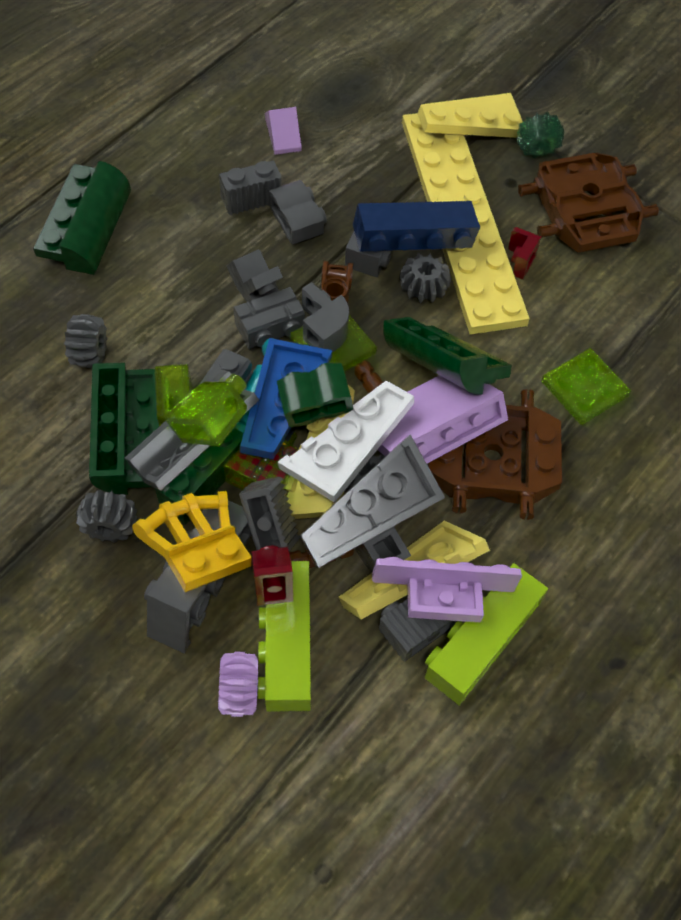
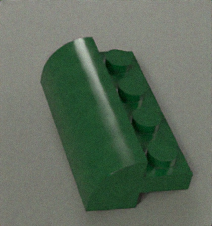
[33,161,131,275]
[383,317,512,395]
[89,363,160,495]

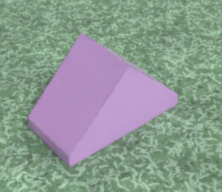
[265,107,301,155]

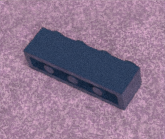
[353,201,480,252]

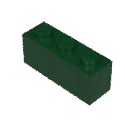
[155,426,249,525]

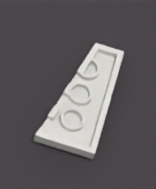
[278,381,414,503]

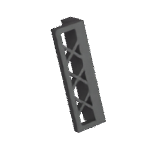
[125,370,259,491]

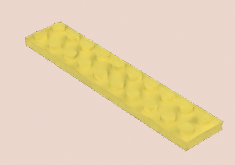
[402,113,530,335]

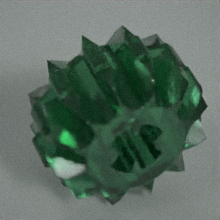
[517,112,565,158]

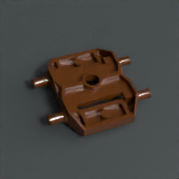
[518,152,659,253]
[428,389,562,520]

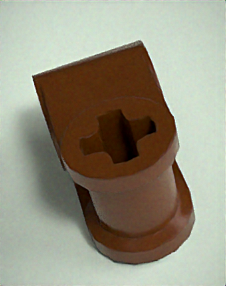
[321,261,353,303]

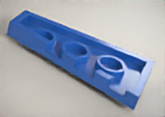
[240,338,332,459]

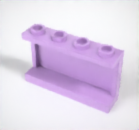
[378,375,508,463]

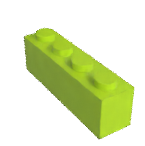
[258,561,311,712]
[425,563,549,706]

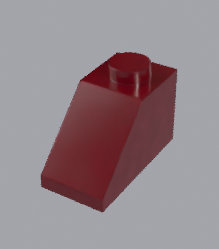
[251,545,294,606]

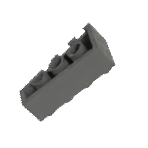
[299,434,445,568]
[144,501,251,654]

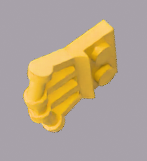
[132,491,252,592]

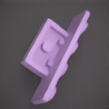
[372,557,522,622]

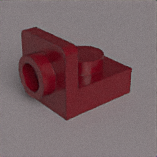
[508,227,541,280]

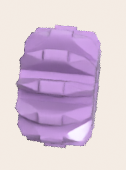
[218,652,258,717]

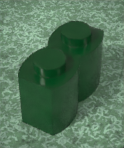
[277,363,353,427]

